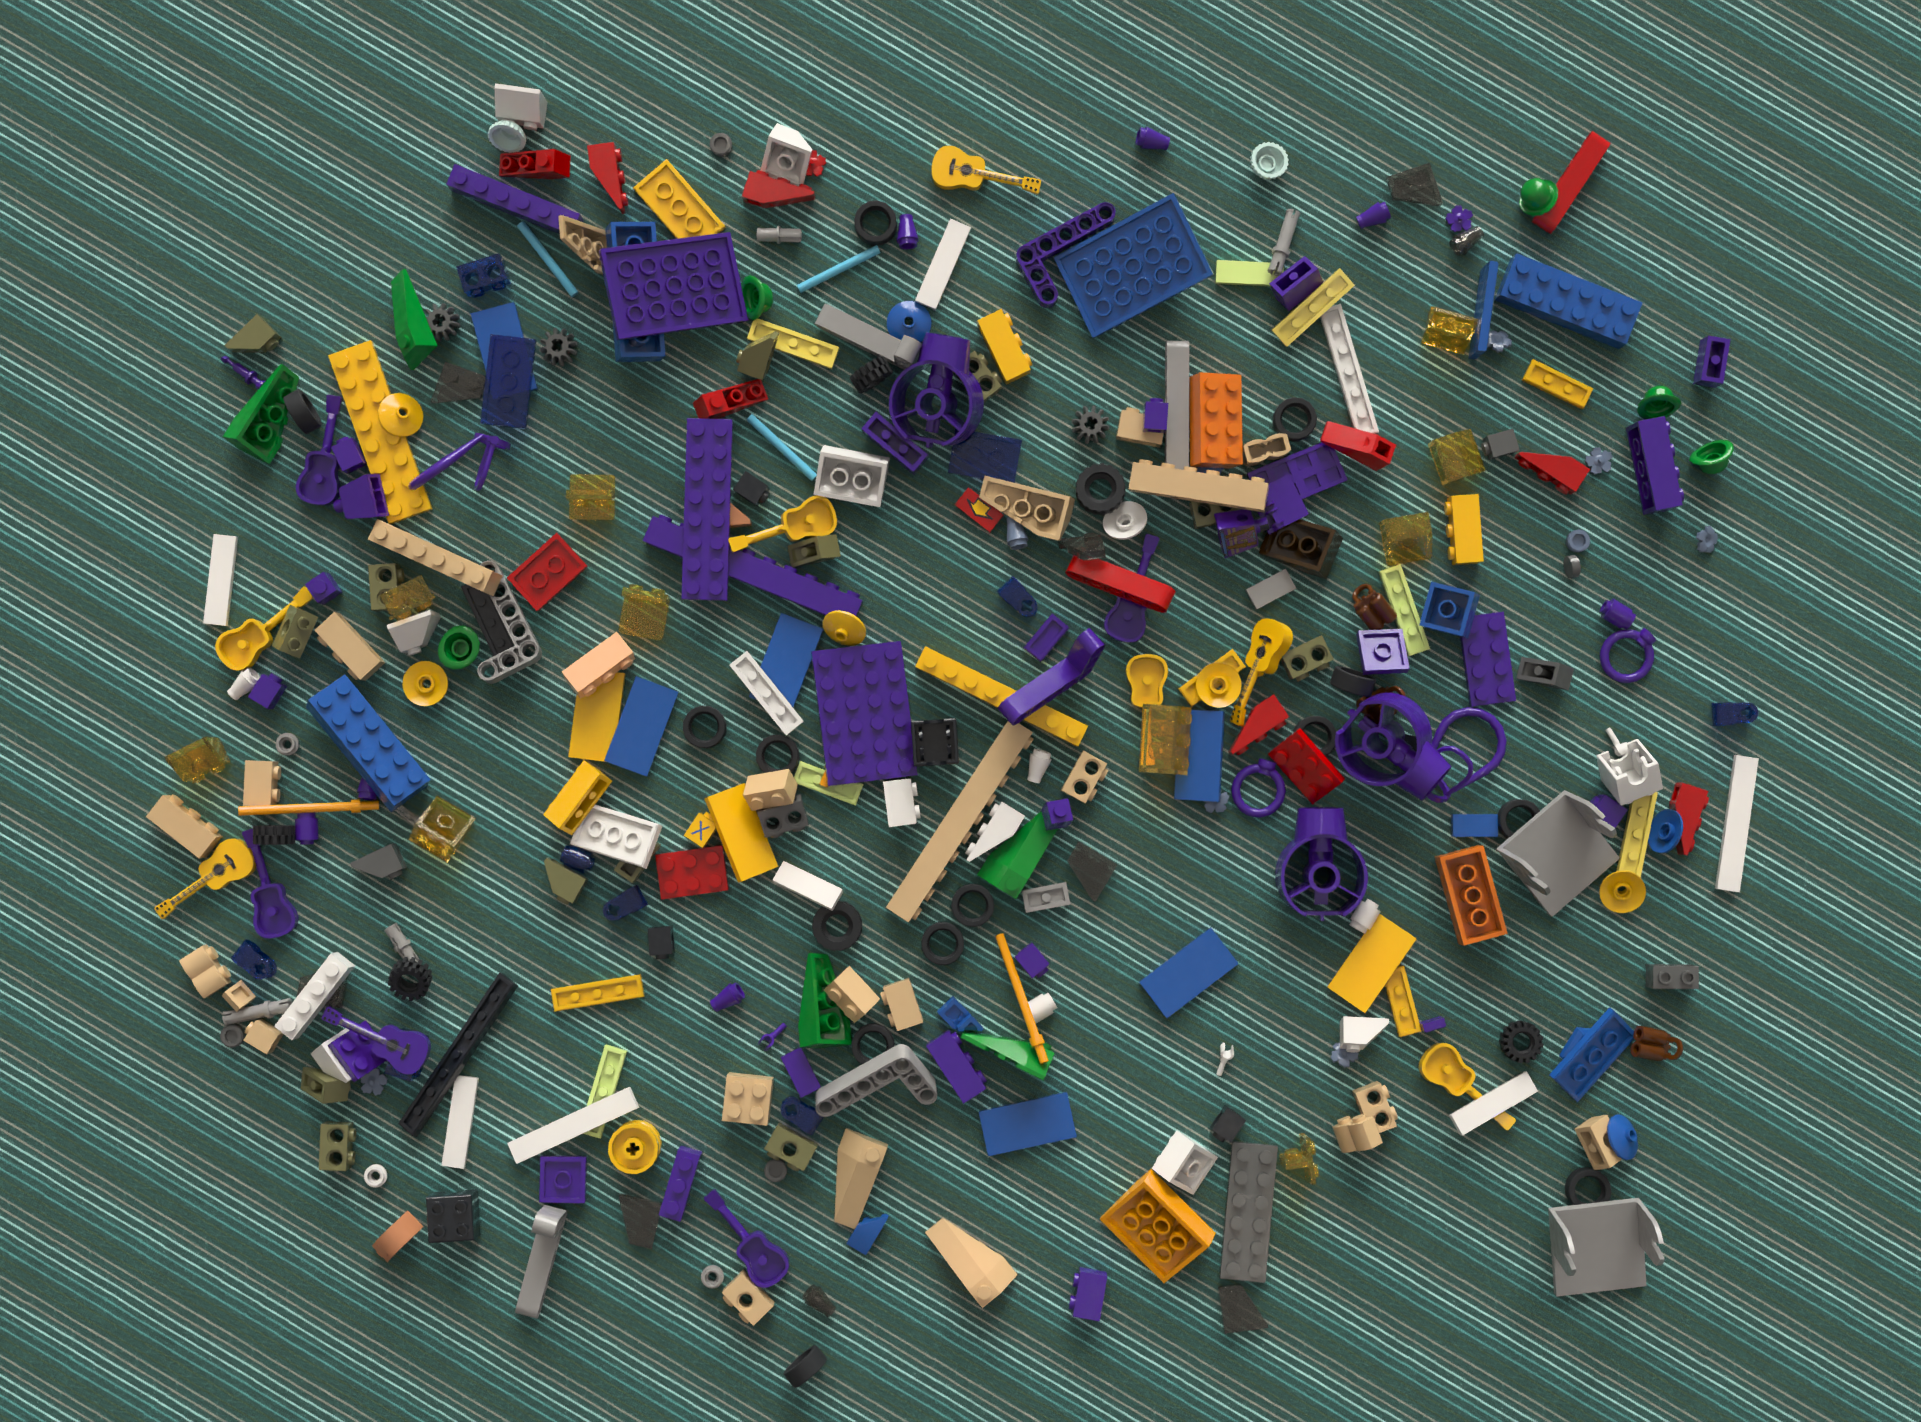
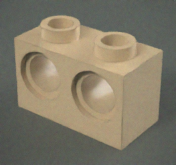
[1061,751,1108,803]
[1352,1081,1398,1133]

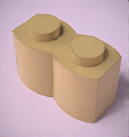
[1242,433,1291,466]
[179,944,231,998]
[1332,1114,1383,1153]

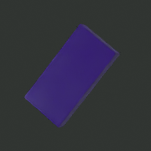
[1024,613,1069,662]
[781,1047,821,1098]

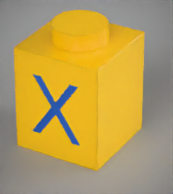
[684,811,717,848]

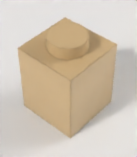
[243,1019,283,1054]

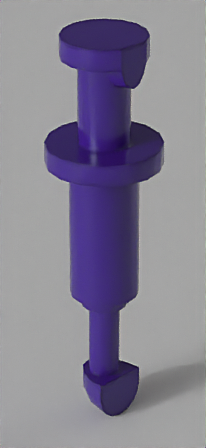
[221,356,265,390]

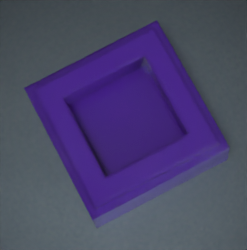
[1419,1016,1446,1033]

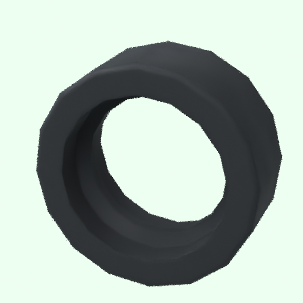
[854,200,897,246]
[283,389,322,434]
[1272,397,1317,442]
[1330,666,1376,697]
[683,706,727,748]
[1293,716,1336,756]
[756,734,799,773]
[1498,799,1540,839]
[951,884,994,927]
[921,922,964,965]
[851,1023,895,1064]
[1565,1167,1612,1205]
[783,1345,827,1388]

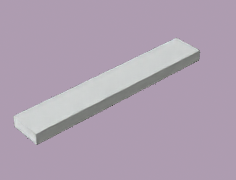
[1320,304,1379,434]
[1715,755,1759,892]
[507,1087,639,1164]

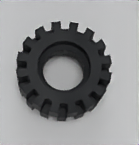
[849,356,893,394]
[253,825,295,845]
[388,957,433,1001]
[1499,1021,1544,1063]

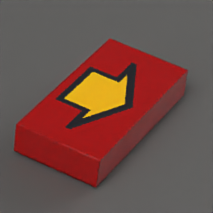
[955,487,1004,533]

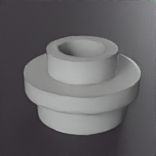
[276,733,299,755]
[701,1265,724,1288]

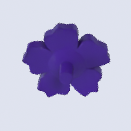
[1445,205,1473,233]

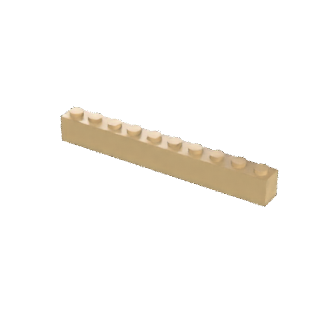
[886,721,1033,922]

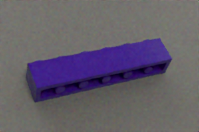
[446,164,584,234]

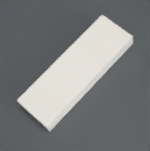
[773,861,843,911]

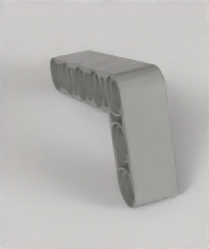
[814,304,922,370]
[477,561,542,684]
[815,1044,937,1117]
[515,1205,567,1319]

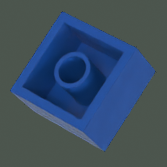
[1419,582,1480,639]

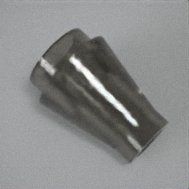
[1449,226,1484,256]
[802,1284,836,1318]

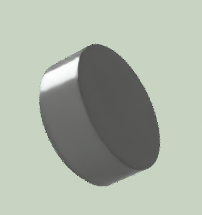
[710,133,733,157]
[1563,555,1581,578]
[220,1024,245,1048]
[764,1159,787,1182]

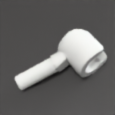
[1605,727,1627,757]
[1216,1043,1234,1076]

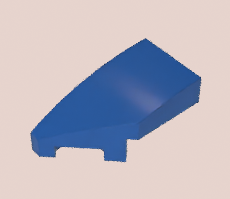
[937,996,984,1031]
[846,1214,889,1255]

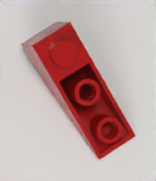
[587,142,628,214]
[499,149,571,179]
[742,170,815,208]
[693,379,768,419]
[1320,421,1396,471]
[1514,452,1590,495]
[1229,694,1289,756]
[1669,782,1709,856]

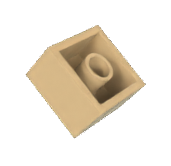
[722,1072,774,1126]

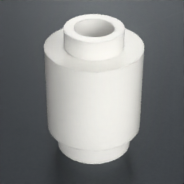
[1349,899,1381,934]
[1028,993,1058,1023]

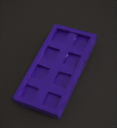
[1246,442,1348,499]
[1460,612,1516,707]

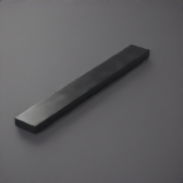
[398,972,518,1137]

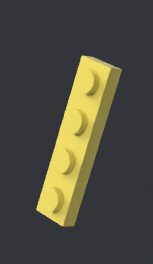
[1272,268,1355,347]
[747,319,840,369]
[1616,792,1658,878]

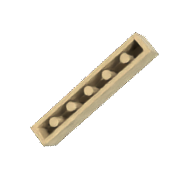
[1128,459,1269,513]
[368,519,503,596]

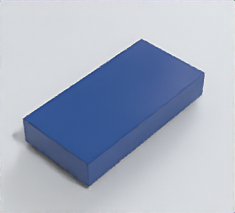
[1451,814,1498,837]

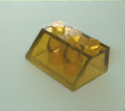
[1139,704,1192,775]

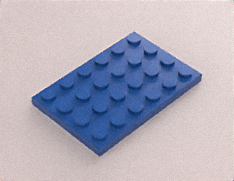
[1054,193,1214,338]

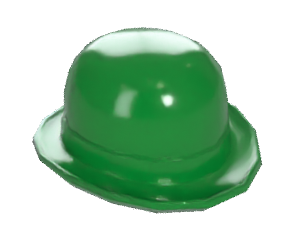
[1519,178,1558,216]
[741,275,773,321]
[1637,386,1682,420]
[1689,439,1734,475]
[438,625,480,670]

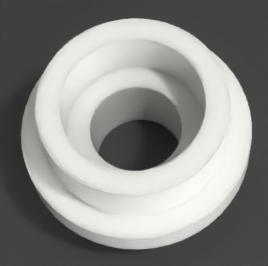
[364,1164,387,1187]

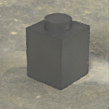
[1481,429,1520,460]

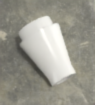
[227,668,260,700]
[1027,749,1052,783]

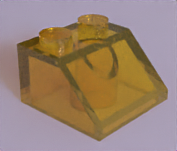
[1428,429,1486,486]
[1379,512,1432,566]
[165,737,231,784]
[409,796,476,863]

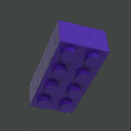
[1626,416,1684,515]

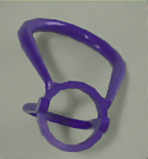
[408,433,511,492]
[1427,707,1507,803]

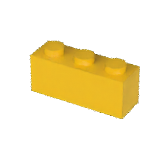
[977,309,1032,385]
[1444,494,1484,565]
[543,760,612,835]

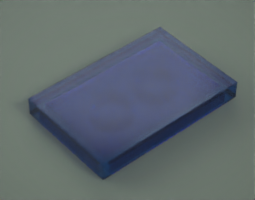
[948,429,1022,483]

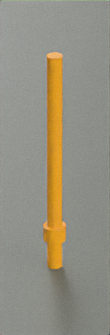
[238,799,379,816]
[995,933,1049,1064]

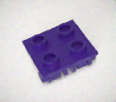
[1257,474,1309,534]

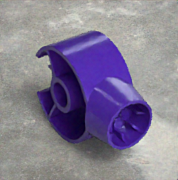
[889,332,984,448]
[1335,693,1452,801]
[1275,807,1368,921]

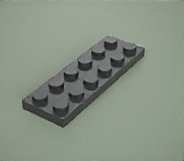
[1219,1141,1278,1283]

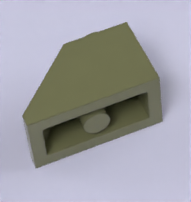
[224,314,282,353]
[736,331,779,380]
[787,534,841,568]
[544,857,589,905]
[300,1067,351,1104]

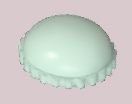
[488,120,526,153]
[1250,142,1289,180]

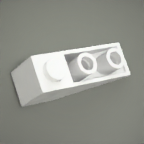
[965,802,1025,862]

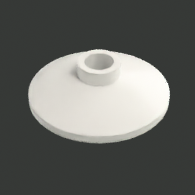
[1103,501,1147,540]

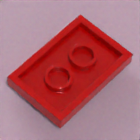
[507,533,588,612]
[1268,728,1345,805]
[655,845,729,899]

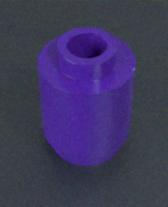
[1600,598,1636,629]
[295,812,319,845]

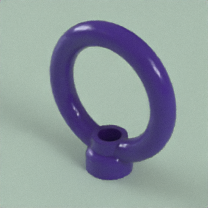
[1600,628,1657,683]
[1231,758,1286,818]

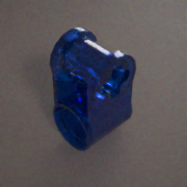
[996,576,1038,618]
[1711,702,1758,726]
[603,885,648,921]
[231,939,277,980]
[781,1096,824,1135]

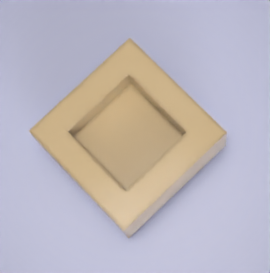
[222,980,256,1012]

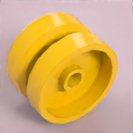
[608,1120,662,1174]

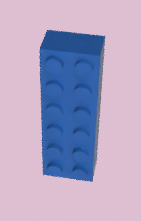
[605,222,666,362]
[1495,253,1642,349]
[306,675,431,813]

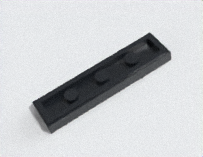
[461,584,515,666]

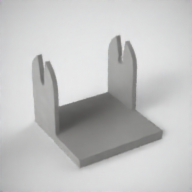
[1496,790,1620,917]
[1548,1198,1665,1297]

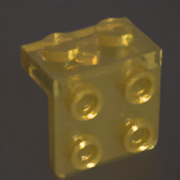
[618,584,671,640]

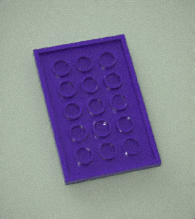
[598,232,748,340]
[811,641,918,786]

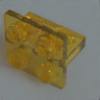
[1421,306,1478,354]
[566,474,615,520]
[379,575,436,621]
[1279,1133,1319,1185]

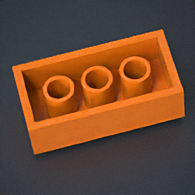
[1189,372,1243,468]
[1435,845,1508,946]

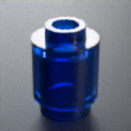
[560,845,595,874]

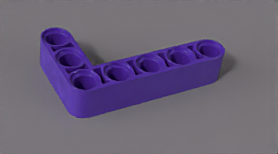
[1016,202,1116,308]
[997,628,1105,726]

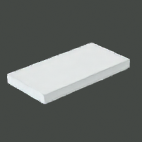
[570,805,662,869]

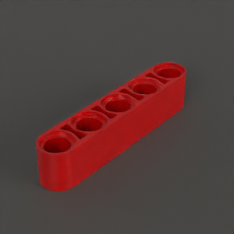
[1532,131,1611,234]
[1065,552,1176,613]

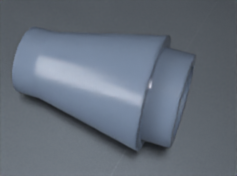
[1006,517,1029,550]

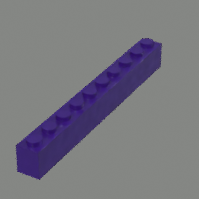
[643,514,863,617]

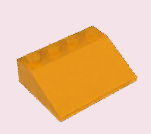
[1100,1169,1216,1283]

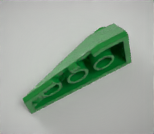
[391,269,437,370]
[222,364,299,464]
[977,811,1058,899]
[798,953,852,1048]
[961,1031,1054,1080]

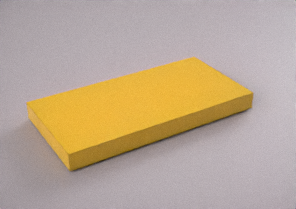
[633,159,726,239]
[568,672,626,762]
[704,783,779,883]
[1328,914,1417,1013]

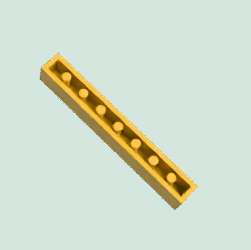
[915,646,1088,747]

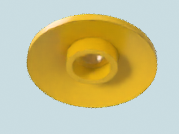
[378,393,423,437]
[823,611,866,646]
[403,661,448,706]
[1196,662,1241,708]
[1599,871,1646,913]

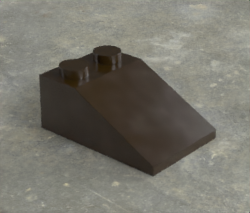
[1259,519,1343,580]

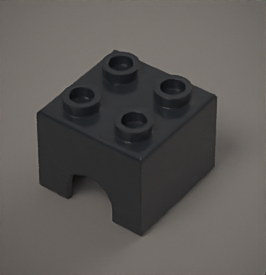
[911,718,959,767]
[426,1189,481,1243]

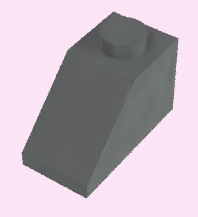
[1516,657,1574,691]
[350,843,407,880]

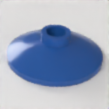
[887,301,931,343]
[1648,809,1683,853]
[1607,1114,1638,1160]

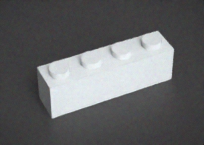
[274,952,355,1040]

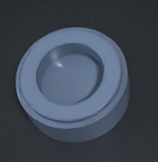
[1566,529,1590,553]

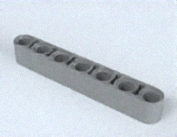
[1165,341,1189,470]

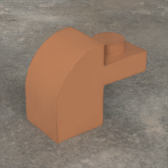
[372,1211,423,1262]

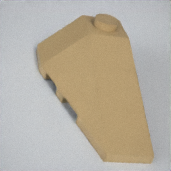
[559,215,607,275]
[979,476,1075,541]
[834,1128,888,1229]
[925,1218,1017,1308]

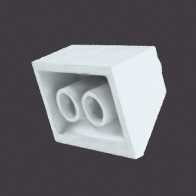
[814,445,890,507]

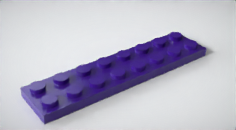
[681,418,733,601]

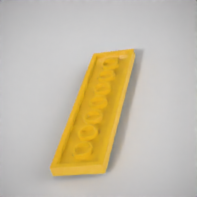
[328,340,432,525]

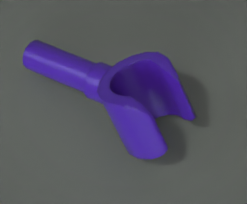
[758,1023,787,1051]

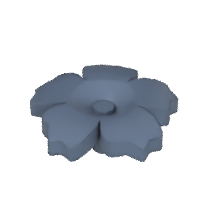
[1487,331,1512,353]
[1585,447,1613,475]
[1696,526,1718,553]
[1203,792,1229,813]
[1330,1042,1359,1068]
[361,1068,388,1096]

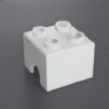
[1596,739,1663,806]

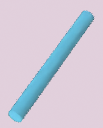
[517,221,578,297]
[797,245,881,293]
[746,414,817,481]

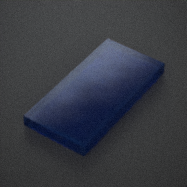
[480,334,537,429]

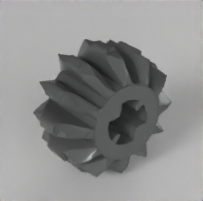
[425,303,461,342]
[539,328,578,367]
[1071,405,1109,444]

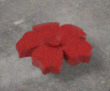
[806,150,826,177]

